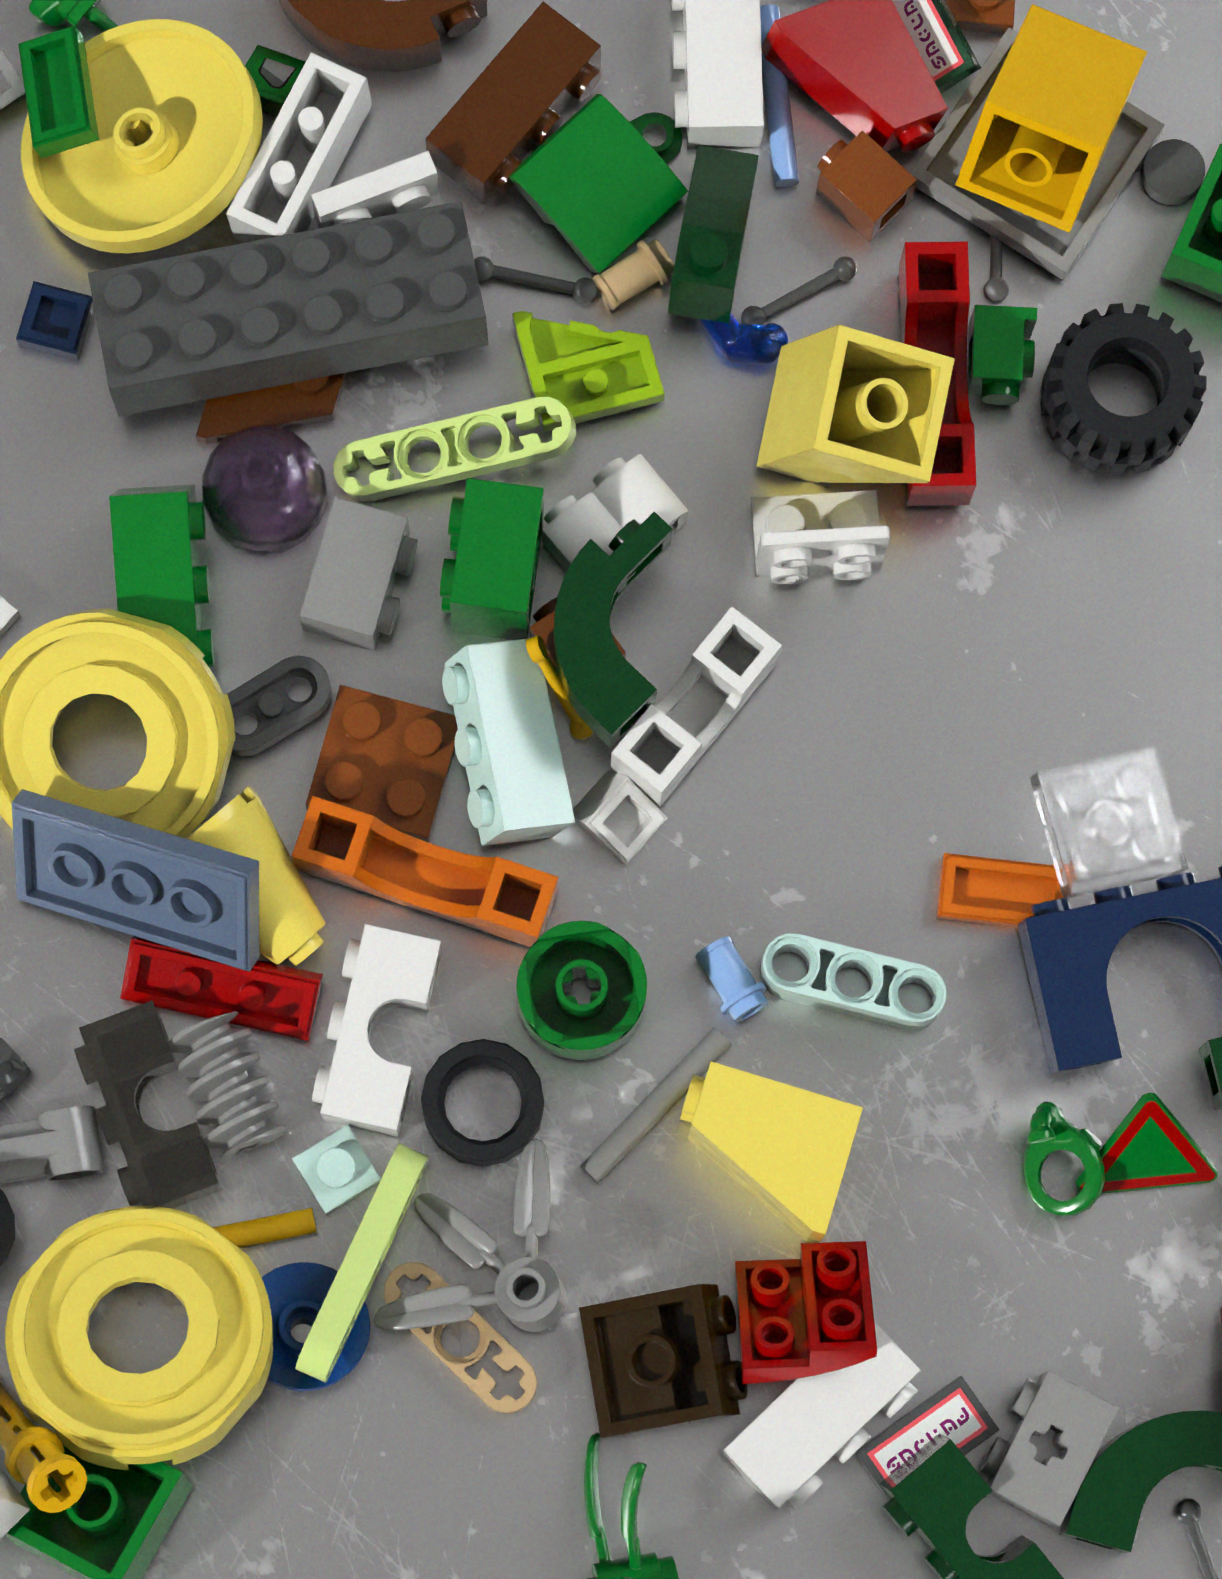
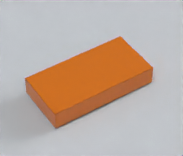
[936,853,1071,928]

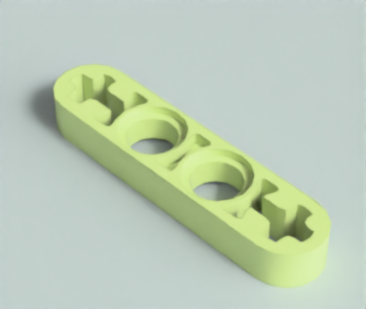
[333,397,576,502]
[295,1143,429,1383]

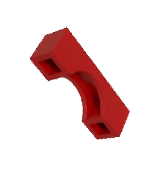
[899,241,976,506]

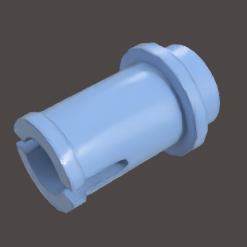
[695,936,768,1022]

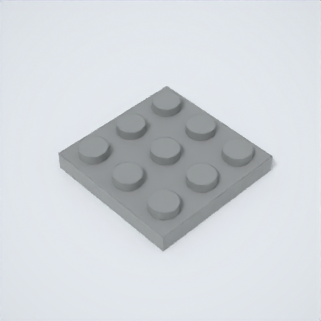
[910,28,1165,280]

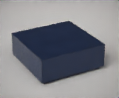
[16,281,94,361]

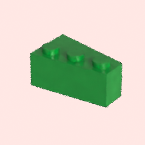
[109,484,215,667]

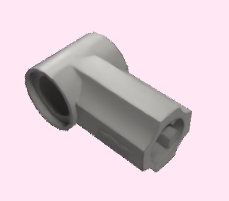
[0,1106,104,1184]

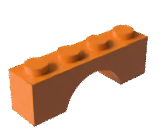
[291,796,559,947]

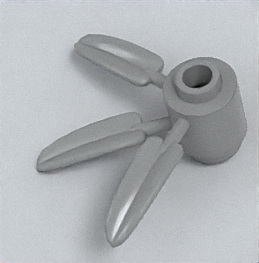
[374,1139,568,1332]

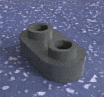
[227,656,332,756]

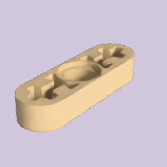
[384,1262,537,1414]

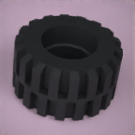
[1040,303,1207,475]

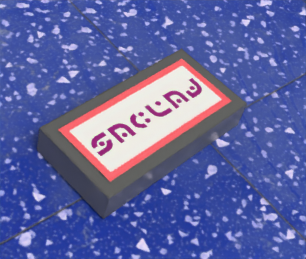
[854,1376,1000,1501]

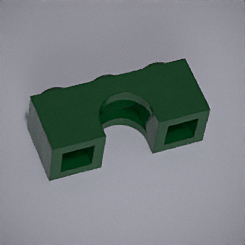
[879,1433,1064,1579]

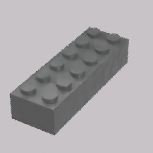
[88,201,489,417]

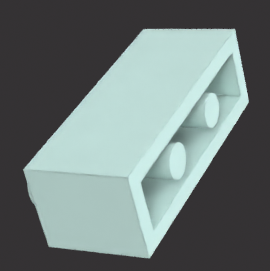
[442,639,575,846]

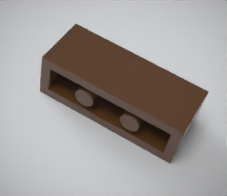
[425,1,603,204]

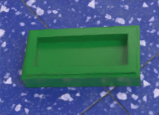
[18,25,99,158]

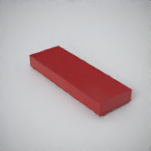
[120,936,323,1041]

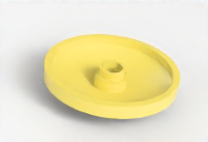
[21,19,263,254]

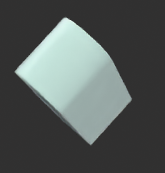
[760,933,947,1031]

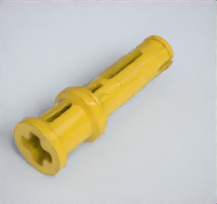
[0,1382,87,1513]

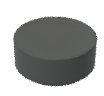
[1141,139,1205,205]

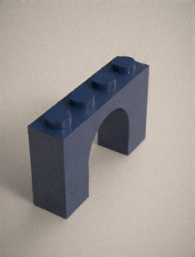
[1018,866,1222,1074]

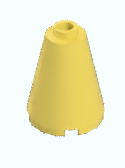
[186,785,326,967]

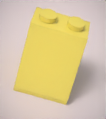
[756,325,955,483]
[680,1061,863,1243]

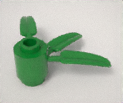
[584,1433,679,1579]

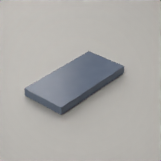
[11,789,259,972]

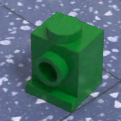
[967,305,1037,405]

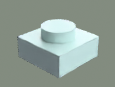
[292,1125,381,1216]

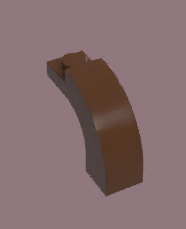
[278,0,487,72]

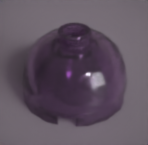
[201,425,327,553]

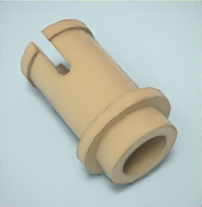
[592,239,674,311]

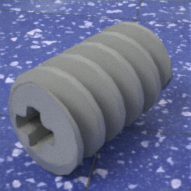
[169,1011,288,1158]

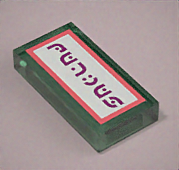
[892,0,981,94]

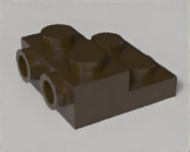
[579,1284,748,1438]

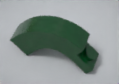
[554,512,673,748]
[1059,1410,1222,1553]

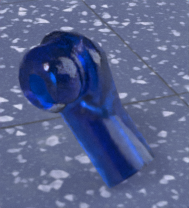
[699,312,789,365]

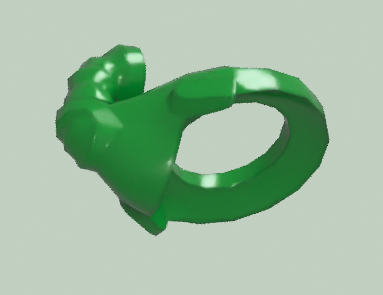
[1024,1101,1105,1217]

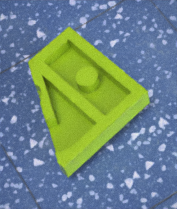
[512,311,665,432]

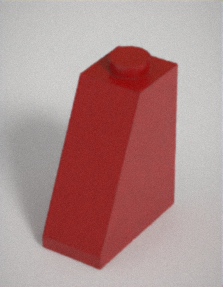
[761,0,948,152]

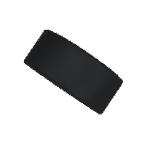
[421,1039,544,1167]

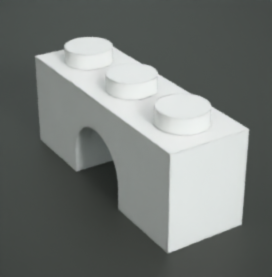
[610,606,782,807]
[312,924,442,1137]

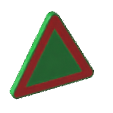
[1075,1093,1218,1193]

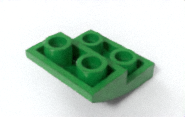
[509,94,688,274]

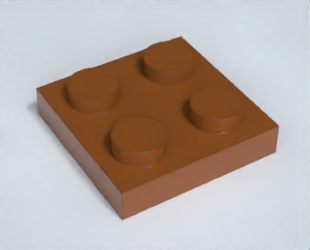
[305,685,458,842]

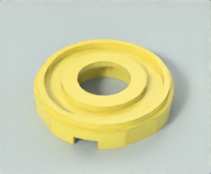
[0,608,235,838]
[5,1206,273,1470]

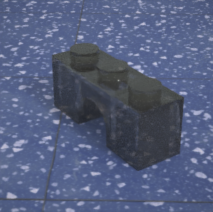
[74,1000,224,1209]

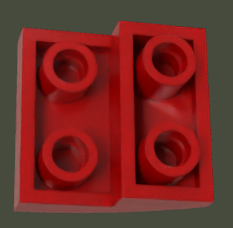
[735,1241,877,1384]

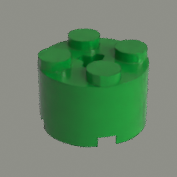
[516,921,647,1060]

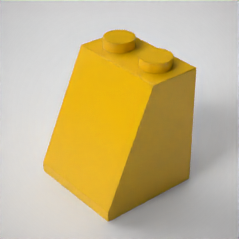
[955,4,1147,233]

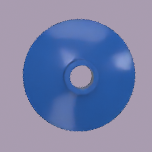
[262,1262,370,1391]

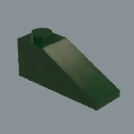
[668,145,759,324]

